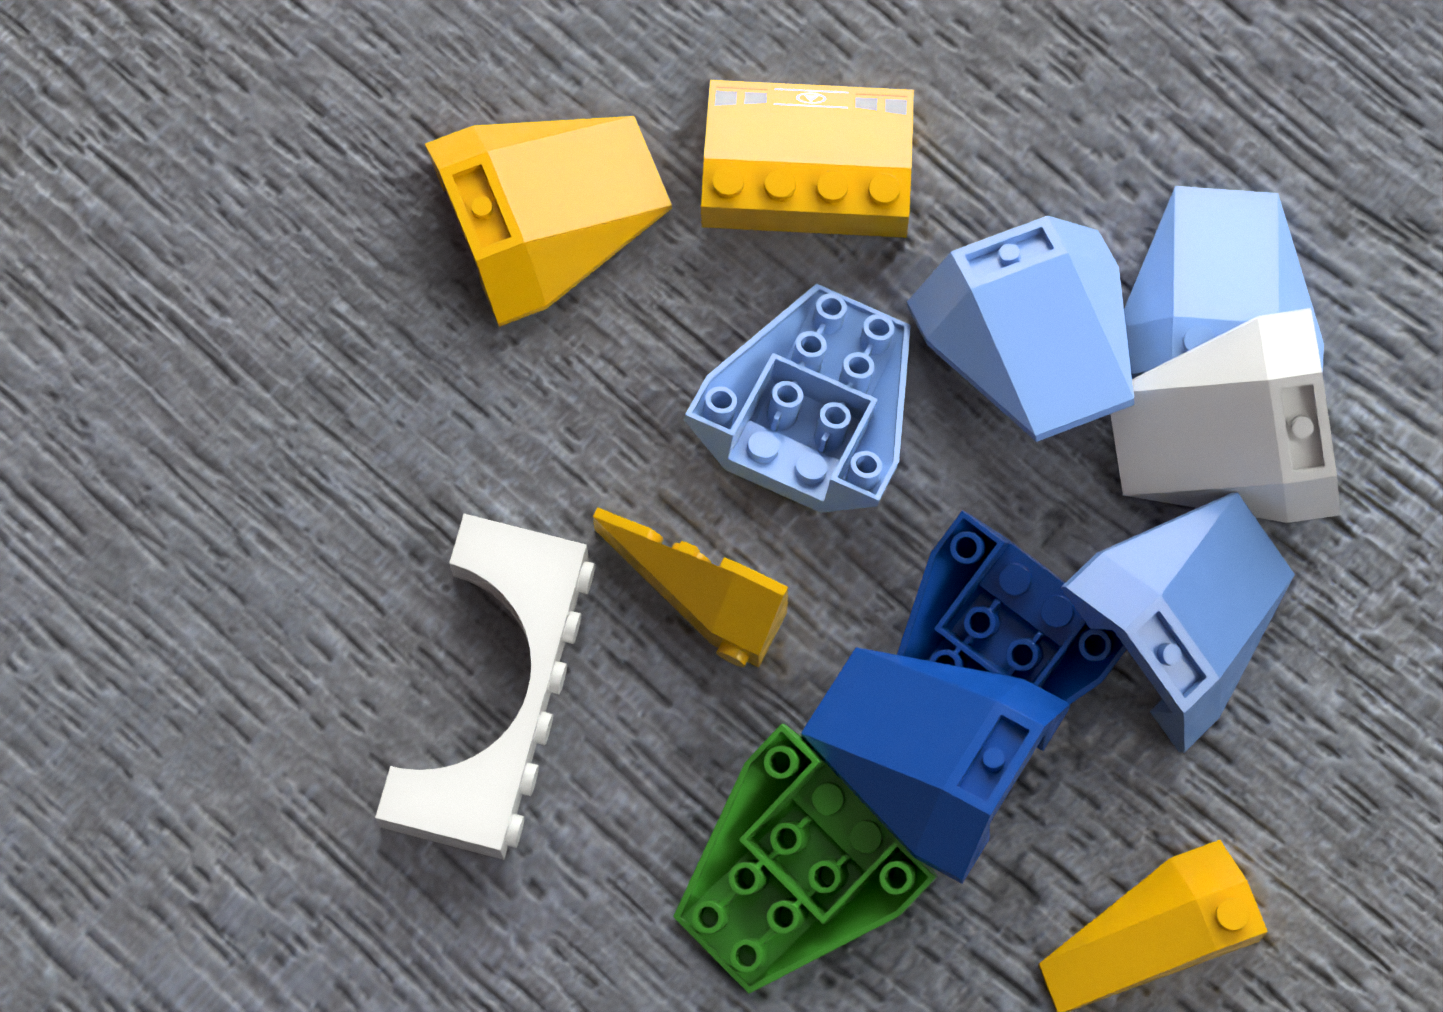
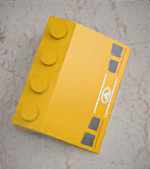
[701,80,914,238]

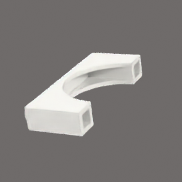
[375,514,595,860]

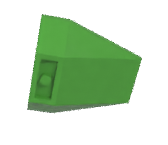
[673,724,938,994]

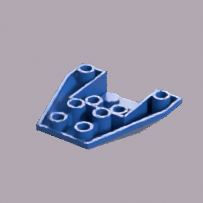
[897,510,1127,704]
[801,647,1070,884]

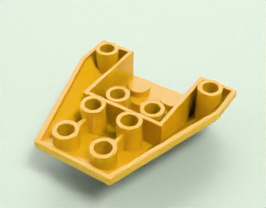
[425,116,672,327]

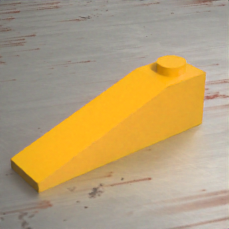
[593,507,788,668]
[1038,840,1268,1012]

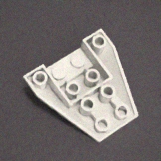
[1110,308,1341,523]

